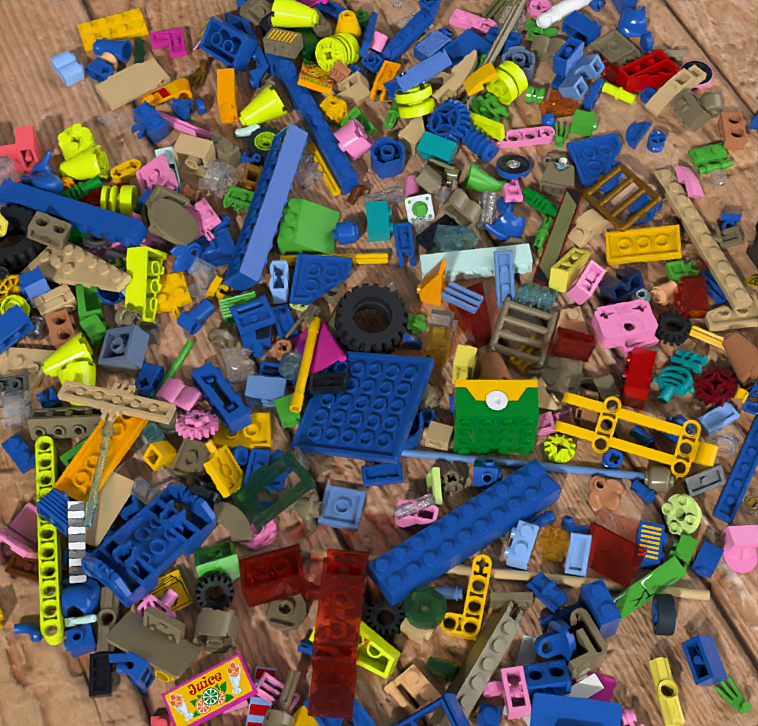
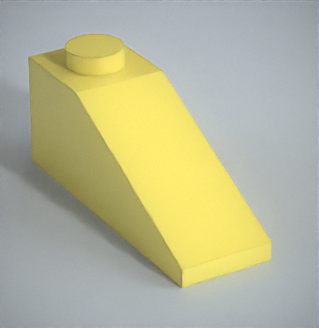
[549,247,591,292]

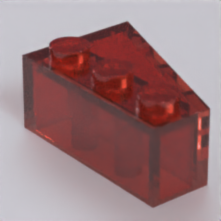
[448,281,492,349]

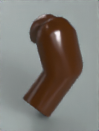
[346,185,370,205]

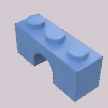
[558,54,605,102]

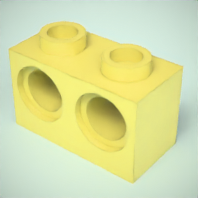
[452,344,477,384]

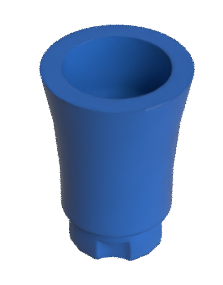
[93,39,132,63]

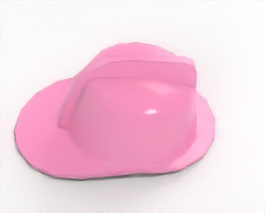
[720,525,758,573]

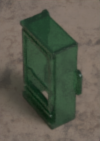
[231,451,317,532]

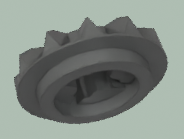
[83,233,111,250]

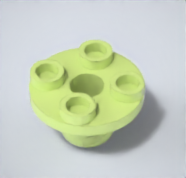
[662,494,702,535]

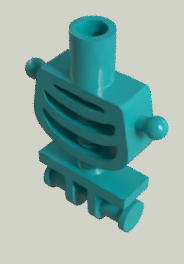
[652,349,707,404]

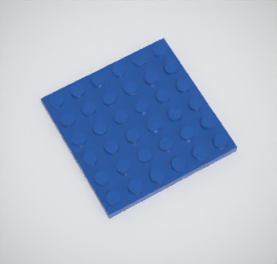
[290,351,435,464]

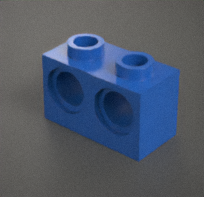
[523,659,571,700]

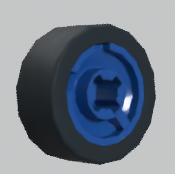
[652,594,676,636]

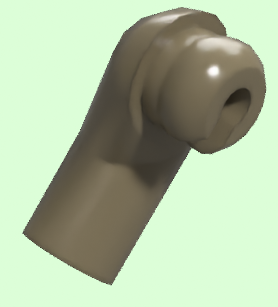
[542,152,567,167]
[498,237,525,247]

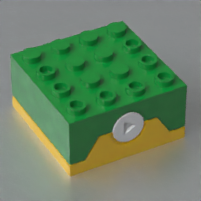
[453,380,539,455]

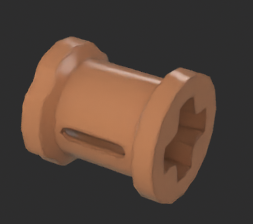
[181,184,204,204]
[274,339,293,363]

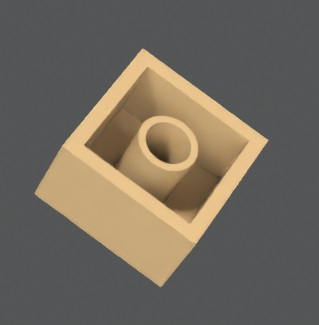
[173,133,218,179]

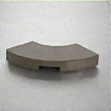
[213,501,253,542]

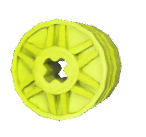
[315,32,360,72]
[100,185,139,216]

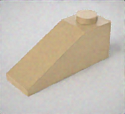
[316,71,371,108]

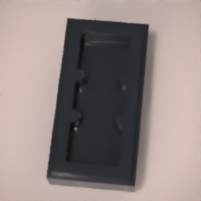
[89,652,113,698]

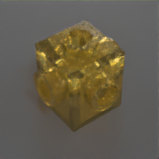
[539,527,570,562]

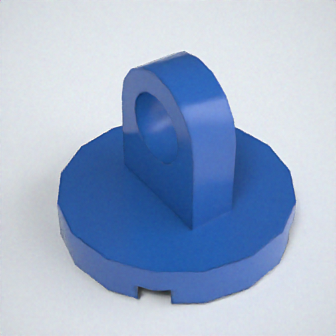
[534,619,577,663]

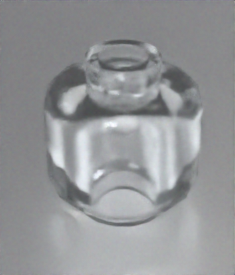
[708,430,740,458]

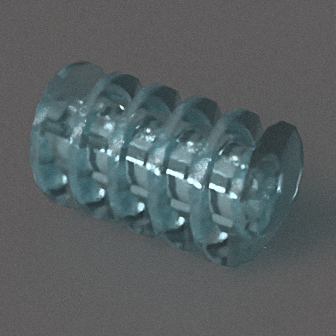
[516,282,557,312]

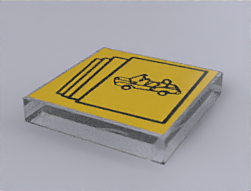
[147,568,196,615]

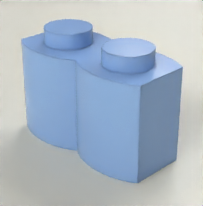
[49,50,85,87]
[269,260,290,304]

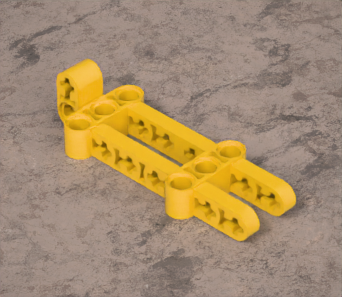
[553,392,719,477]

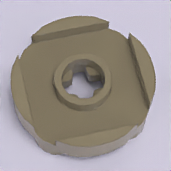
[264,588,307,631]

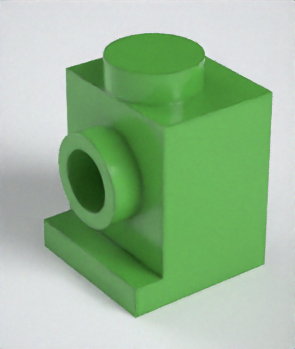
[666,533,698,569]

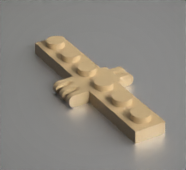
[57,380,176,425]

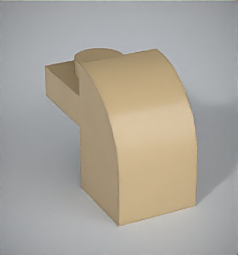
[567,209,609,249]

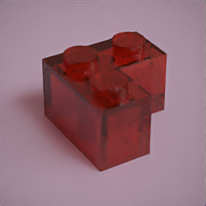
[673,276,708,319]

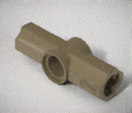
[96,587,120,653]

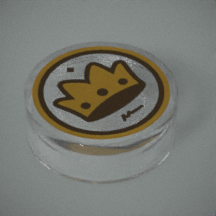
[741,493,758,515]

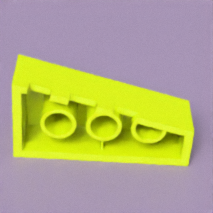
[125,246,167,324]
[309,597,401,678]

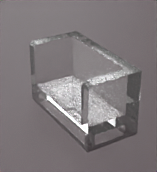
[131,465,181,505]

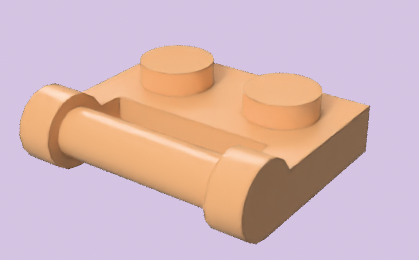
[384,664,441,716]

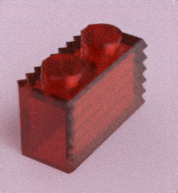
[550,326,595,363]

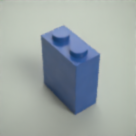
[578,579,621,639]

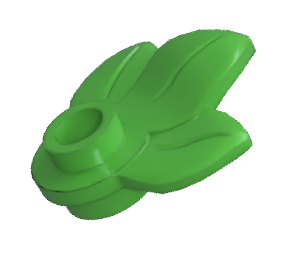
[525,19,558,41]

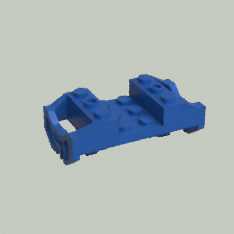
[81,482,217,608]

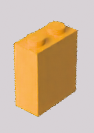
[217,68,238,123]

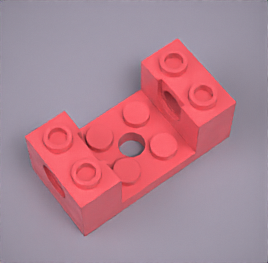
[0,125,42,175]

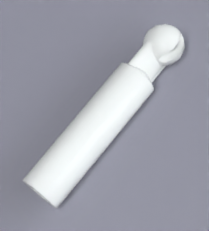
[536,0,592,29]

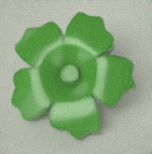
[407,313,428,335]

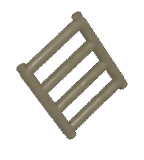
[488,297,558,368]

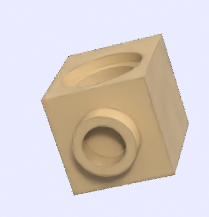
[422,421,454,453]

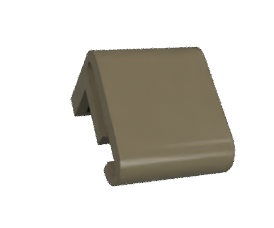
[141,184,190,245]
[568,608,608,682]

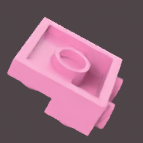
[136,153,179,194]

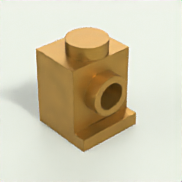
[240,163,262,191]

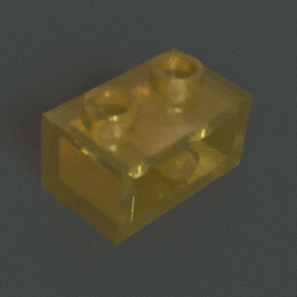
[426,326,451,368]

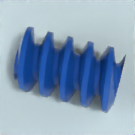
[462,125,499,162]

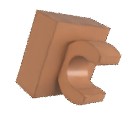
[327,60,352,84]

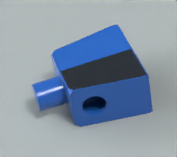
[237,324,273,358]

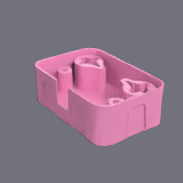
[591,299,658,349]

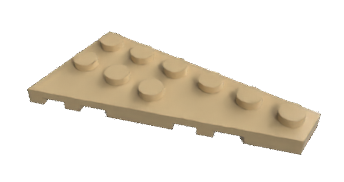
[21,241,132,292]
[0,347,55,400]

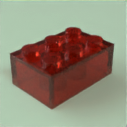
[238,543,310,608]

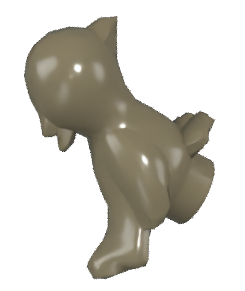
[276,482,323,537]

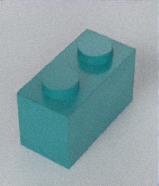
[416,131,458,166]
[365,201,393,242]

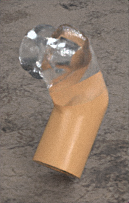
[155,97,175,113]

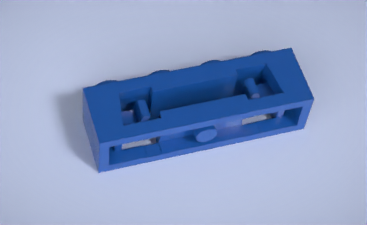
[191,362,252,434]

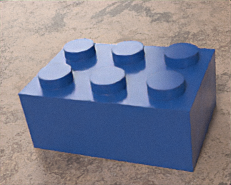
[198,16,258,72]

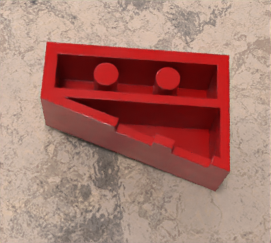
[616,49,680,92]
[619,346,656,410]

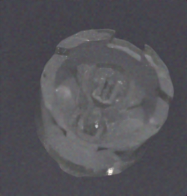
[199,158,237,199]
[0,389,34,429]

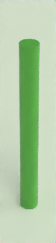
[151,340,194,400]

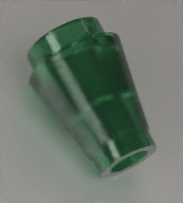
[426,656,460,682]

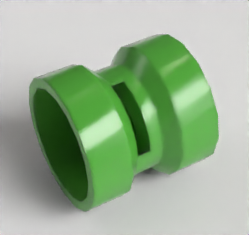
[525,86,546,105]

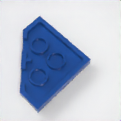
[566,133,622,188]
[290,254,352,305]

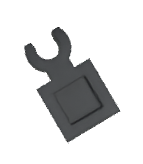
[186,476,222,503]

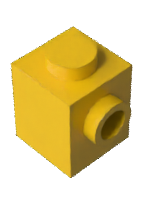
[142,440,178,471]

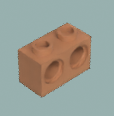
[718,112,749,150]
[44,308,79,350]

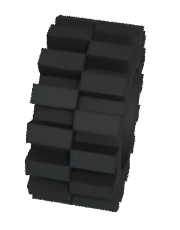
[655,309,691,346]
[195,570,234,611]
[366,598,404,640]

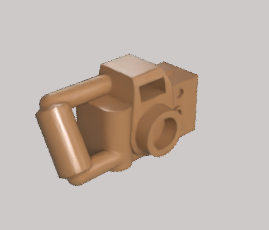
[575,389,599,432]

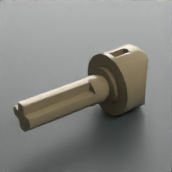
[262,669,301,726]

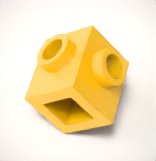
[319,95,348,125]

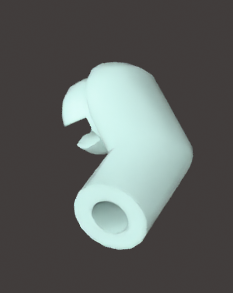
[235,124,260,138]

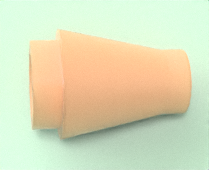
[650,280,677,304]

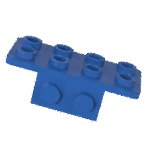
[530,692,622,726]

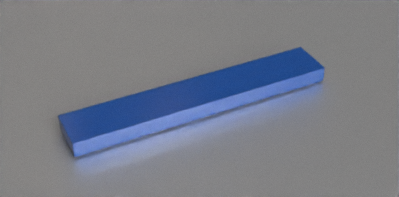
[712,417,758,524]

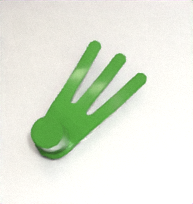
[555,123,571,148]
[715,677,751,714]

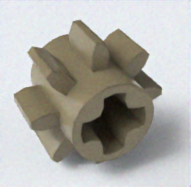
[441,469,464,495]

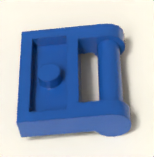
[229,294,276,335]

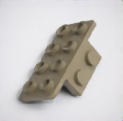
[106,605,200,679]

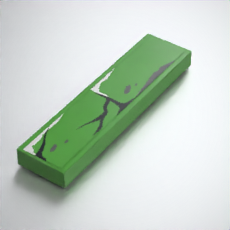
[613,556,687,619]

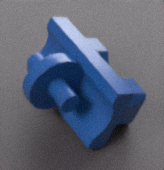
[526,572,569,613]

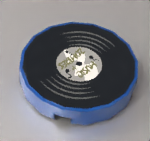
[495,154,531,180]

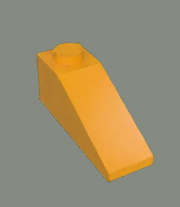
[417,259,446,306]

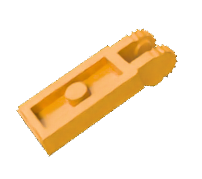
[370,60,401,102]

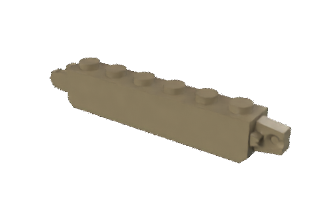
[430,600,524,726]

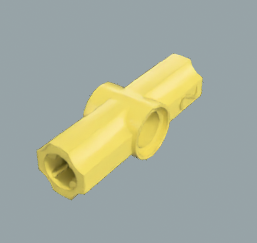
[648,657,685,726]

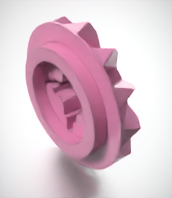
[526,0,552,17]

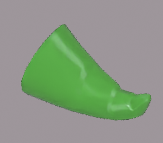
[463,162,507,192]

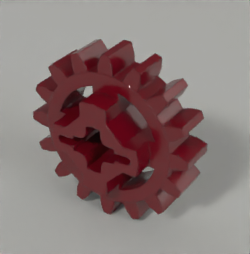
[694,367,738,408]

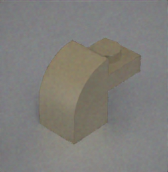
[239,0,272,26]

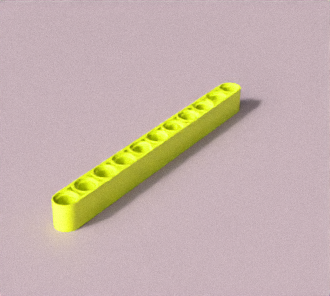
[35,436,65,645]

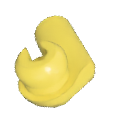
[0,213,9,237]

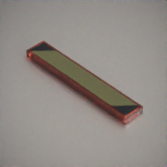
[532,187,583,288]

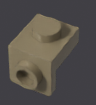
[713,225,743,250]

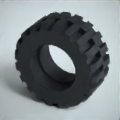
[0,206,48,275]
[334,283,408,354]

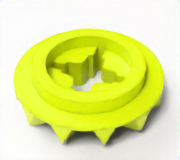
[544,433,576,463]

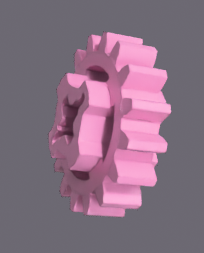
[175,410,219,440]

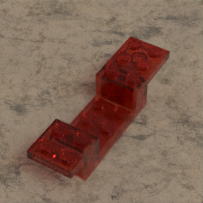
[307,548,369,720]

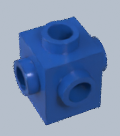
[472,459,502,489]

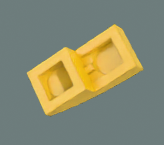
[463,62,498,96]

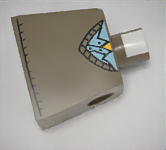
[539,158,574,198]

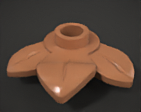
[588,476,625,512]

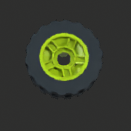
[247,126,280,165]

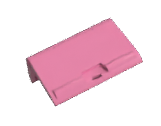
[0,502,63,559]

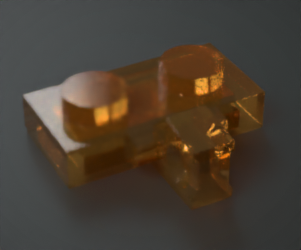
[539,90,576,118]

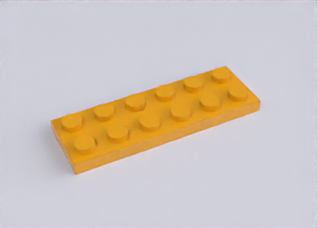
[53,414,149,508]

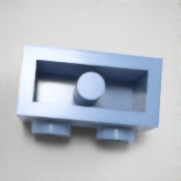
[504,520,539,571]

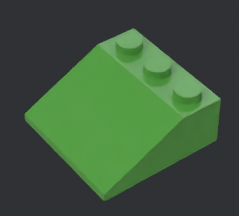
[277,198,340,255]

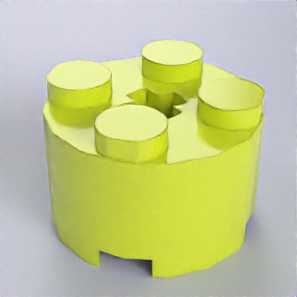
[58,124,96,160]

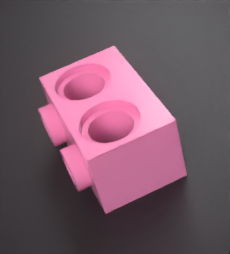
[565,260,606,305]

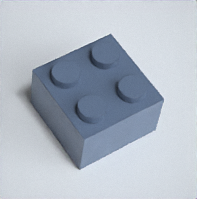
[98,325,150,374]

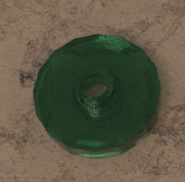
[404,586,447,630]

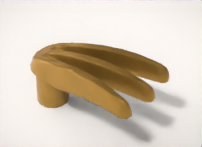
[188,60,207,88]

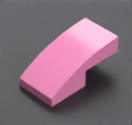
[675,165,704,199]
[537,409,577,436]

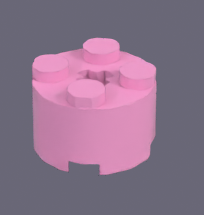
[334,119,374,161]

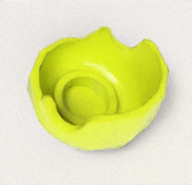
[0,294,30,316]

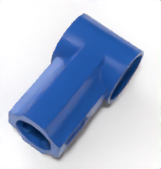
[177,299,215,335]

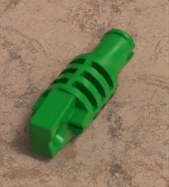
[59,175,102,201]
[522,187,560,220]

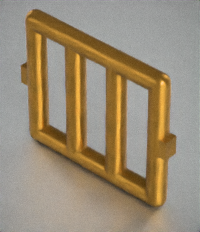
[582,163,662,232]

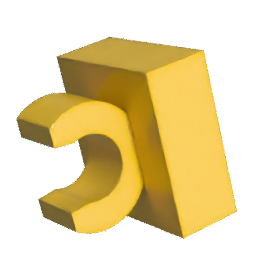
[206,275,229,300]

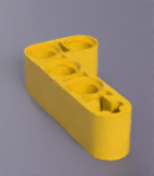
[440,554,492,640]

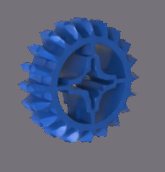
[426,99,472,142]

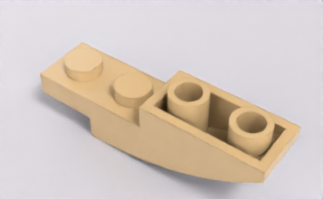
[432,50,478,108]
[645,64,707,117]

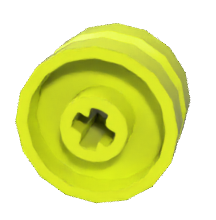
[485,60,528,105]
[394,83,436,118]

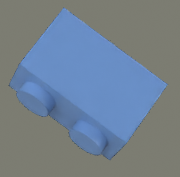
[245,375,288,407]

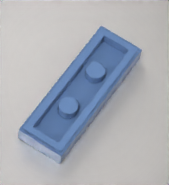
[493,250,515,307]

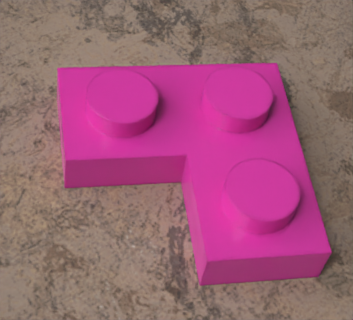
[150,28,187,59]

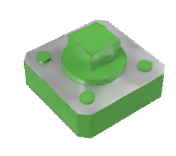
[403,193,435,225]

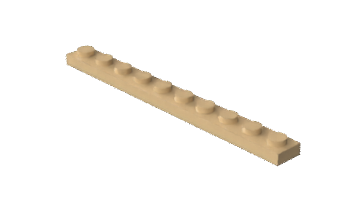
[653,167,752,311]

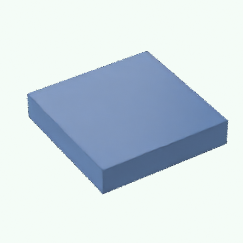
[317,485,366,532]

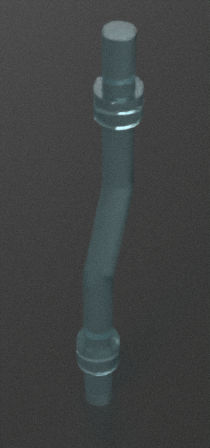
[84,419,114,528]

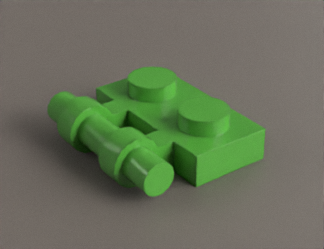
[469,92,509,122]
[688,142,733,174]

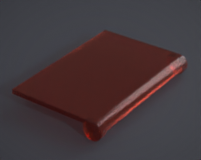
[587,521,648,588]

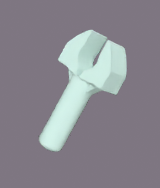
[64,614,97,628]

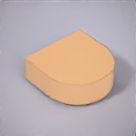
[100,52,119,70]

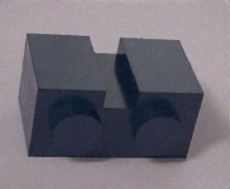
[598,266,645,304]

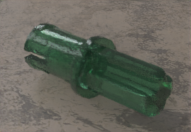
[132,38,146,64]

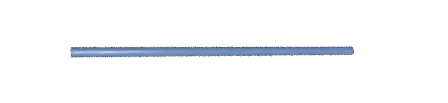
[401,449,645,480]

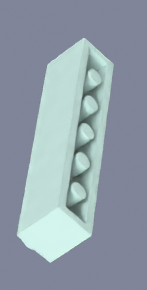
[420,243,533,282]

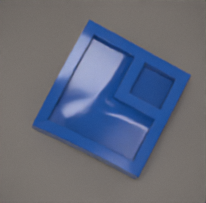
[194,227,235,271]

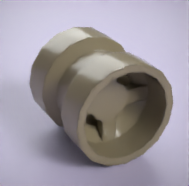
[115,307,142,327]

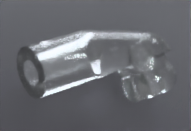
[397,12,417,29]

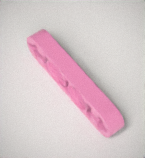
[488,126,555,149]

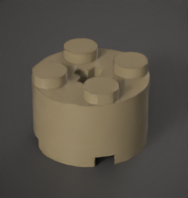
[193,607,240,653]

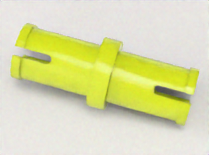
[602,81,637,105]

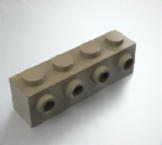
[27,406,102,439]

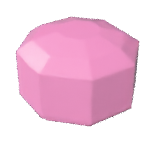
[482,680,503,698]

